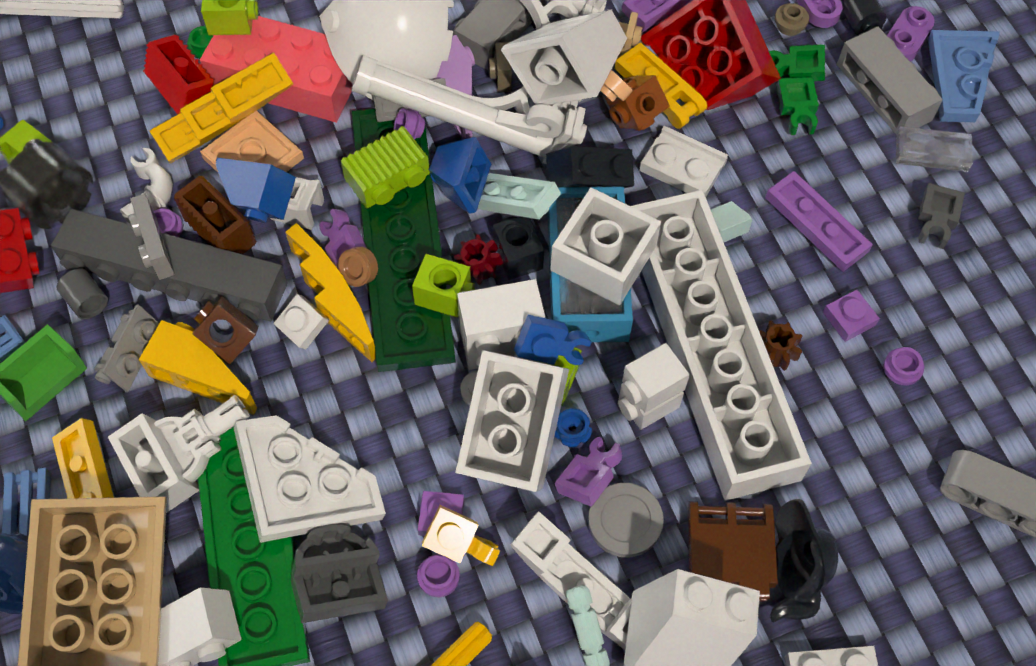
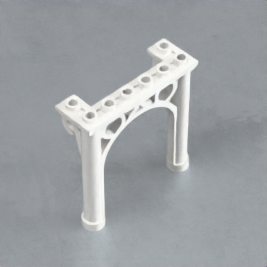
[351,0,607,164]

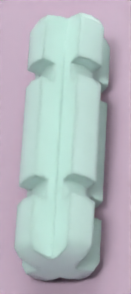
[566,585,610,666]

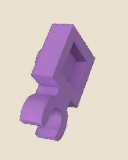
[319,209,366,270]
[555,437,623,507]

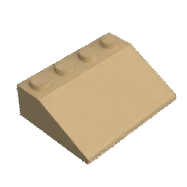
[18,497,167,666]

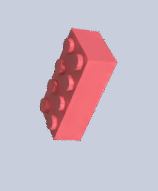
[200,16,353,123]

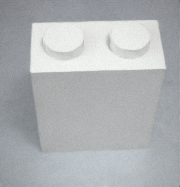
[501,9,627,105]
[623,569,760,666]

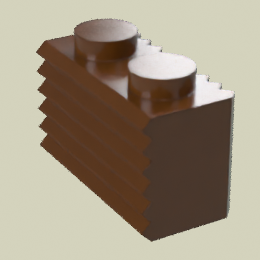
[174,176,257,255]

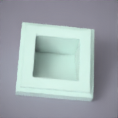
[711,201,752,242]

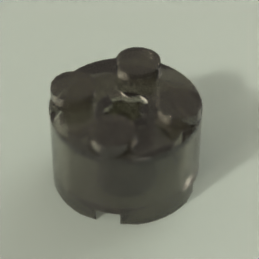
[0,139,93,229]

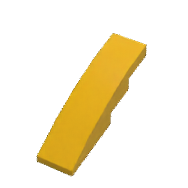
[149,52,293,164]
[285,223,376,362]

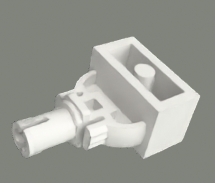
[108,395,250,513]

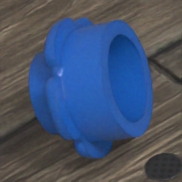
[555,408,592,447]

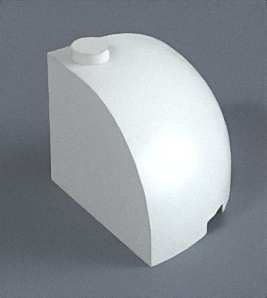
[319,0,454,101]

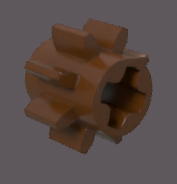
[759,320,803,371]

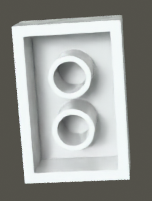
[455,350,569,492]

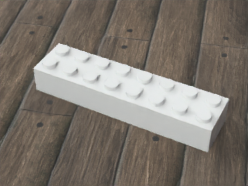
[631,190,812,501]

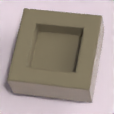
[489,42,512,93]

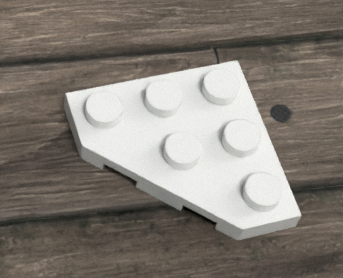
[234,415,386,542]

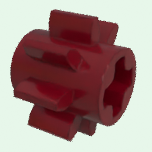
[454,235,504,285]

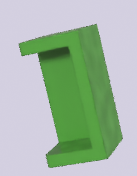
[0,324,87,421]

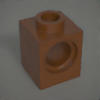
[192,296,259,364]

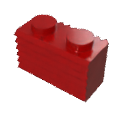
[143,35,215,115]

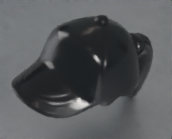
[770,499,838,622]

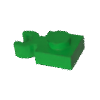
[769,44,825,81]
[776,77,819,135]

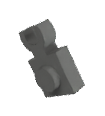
[918,183,965,249]

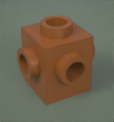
[605,75,670,131]

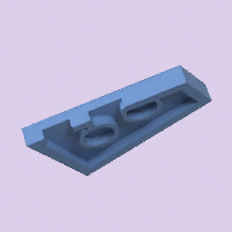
[928,30,1000,123]

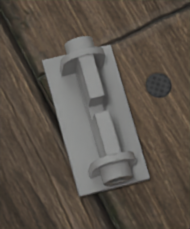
[94,305,159,392]

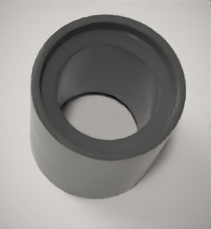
[56,269,108,320]

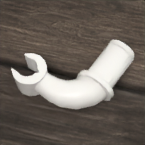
[120,148,173,224]

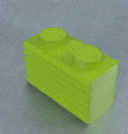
[341,126,430,208]

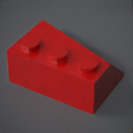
[641,0,781,110]

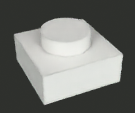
[273,294,330,349]

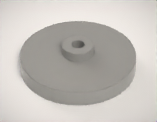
[588,483,663,558]

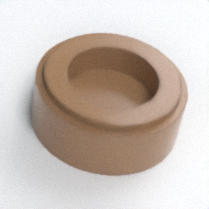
[338,246,378,287]

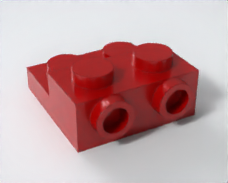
[0,208,40,293]

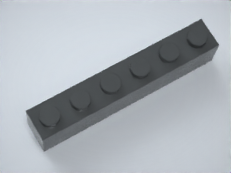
[51,209,288,322]

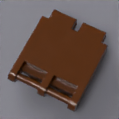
[688,501,778,602]

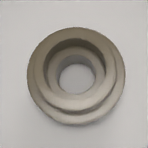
[775,3,809,36]

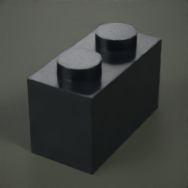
[546,146,634,188]

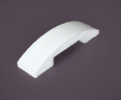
[510,511,632,650]

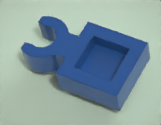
[514,315,592,365]

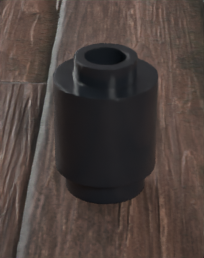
[841,0,887,36]

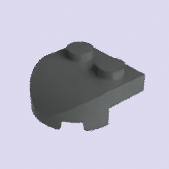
[291,524,388,623]

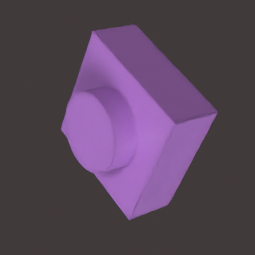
[823,290,880,342]
[418,491,464,536]

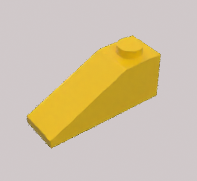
[139,320,257,415]

